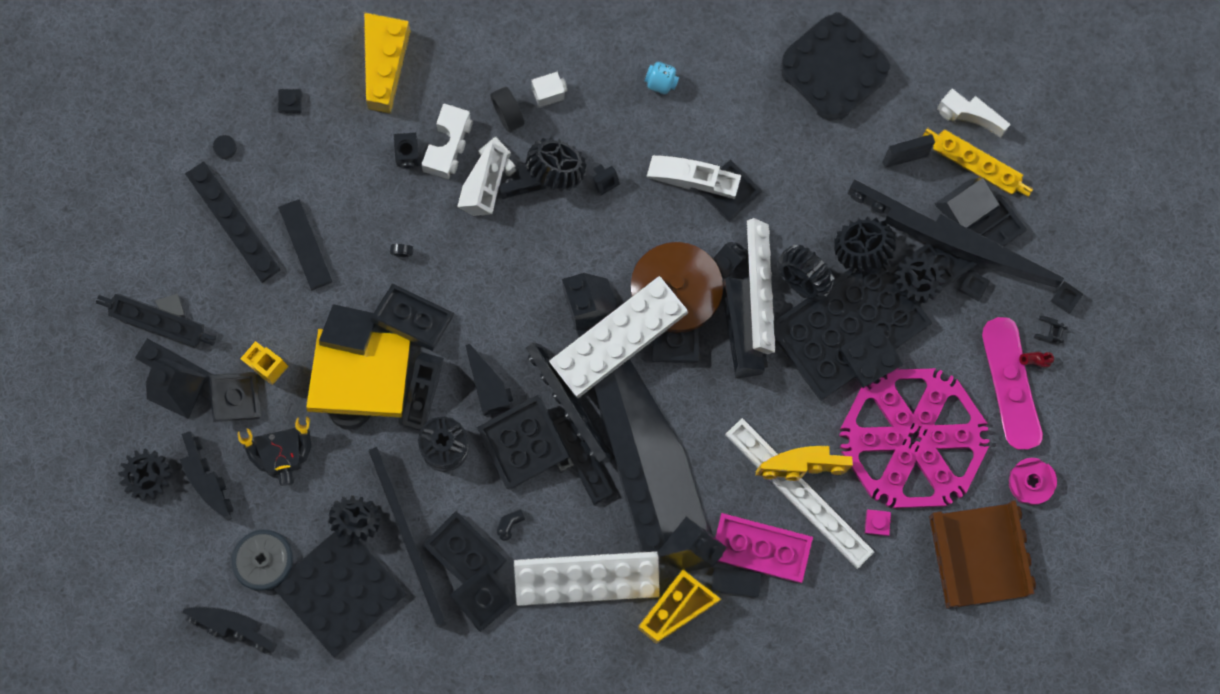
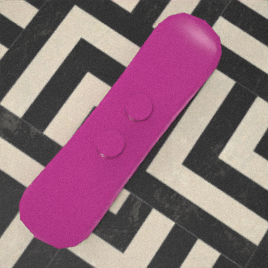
[982,317,1043,449]

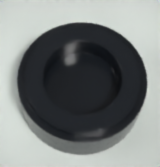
[213,135,237,159]
[390,244,413,257]

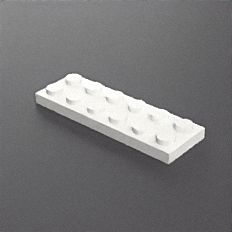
[549,276,689,398]
[514,552,659,605]

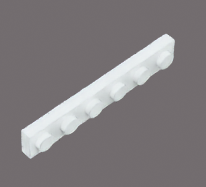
[747,218,775,354]

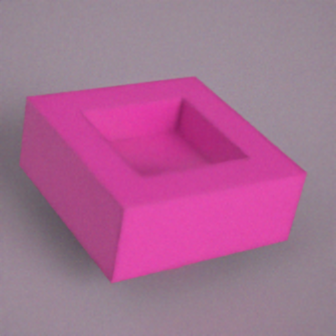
[865,509,891,536]

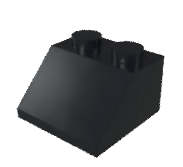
[562,273,618,330]
[657,516,728,572]

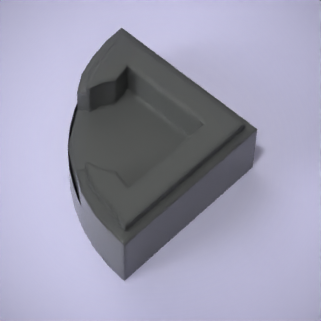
[155,294,185,317]

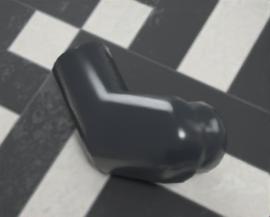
[496,509,525,541]

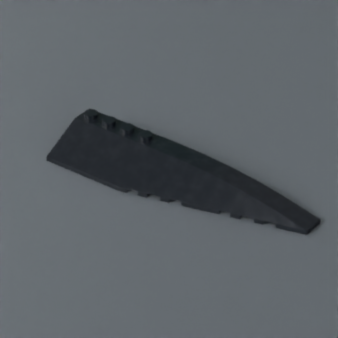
[572,318,709,553]

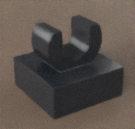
[593,164,620,196]

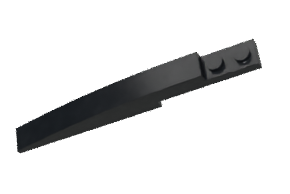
[847,179,1064,288]

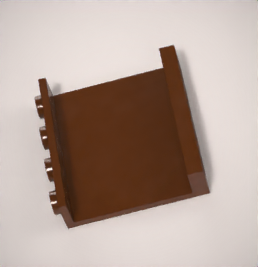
[929,500,1036,609]

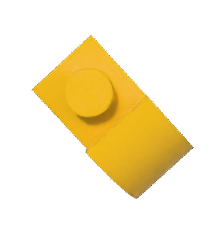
[240,341,288,385]

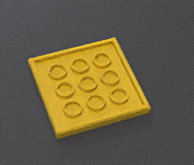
[306,329,411,418]

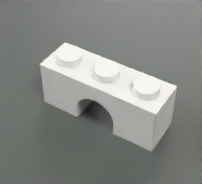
[422,104,473,180]

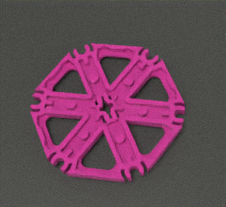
[839,368,989,509]

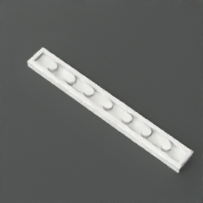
[725,418,874,569]

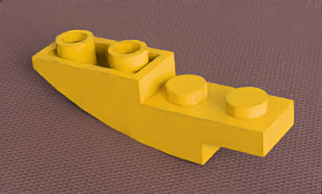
[755,446,853,481]

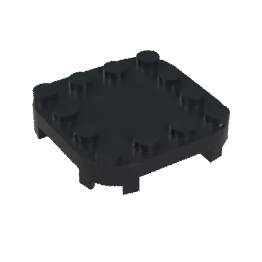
[781,12,890,120]

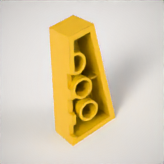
[364,12,410,113]

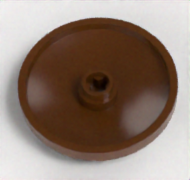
[631,242,723,333]

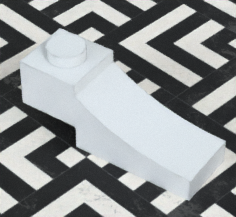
[937,89,1010,138]

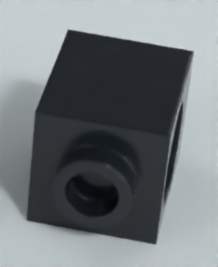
[394,132,419,169]

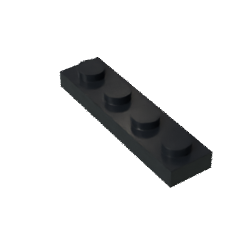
[135,338,213,401]

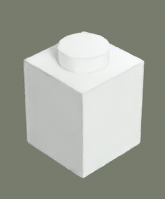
[532,72,567,107]

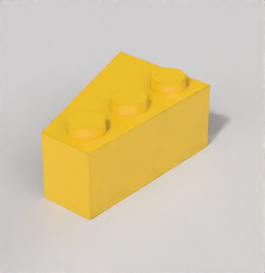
[638,570,721,644]

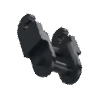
[1034,316,1068,344]

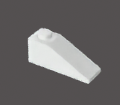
[457,142,508,216]

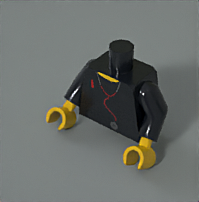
[237,417,312,486]

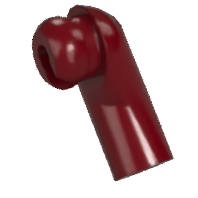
[1019,352,1054,368]

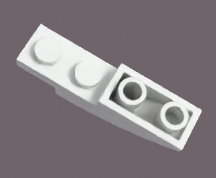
[646,156,741,199]

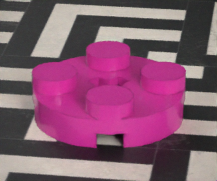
[1009,458,1057,505]

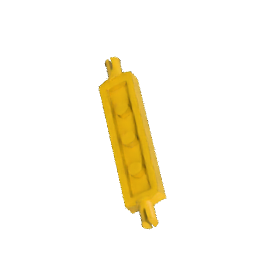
[923,128,1033,197]

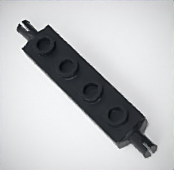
[96,294,216,347]

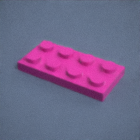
[715,513,813,584]

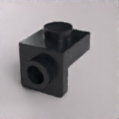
[713,241,748,279]

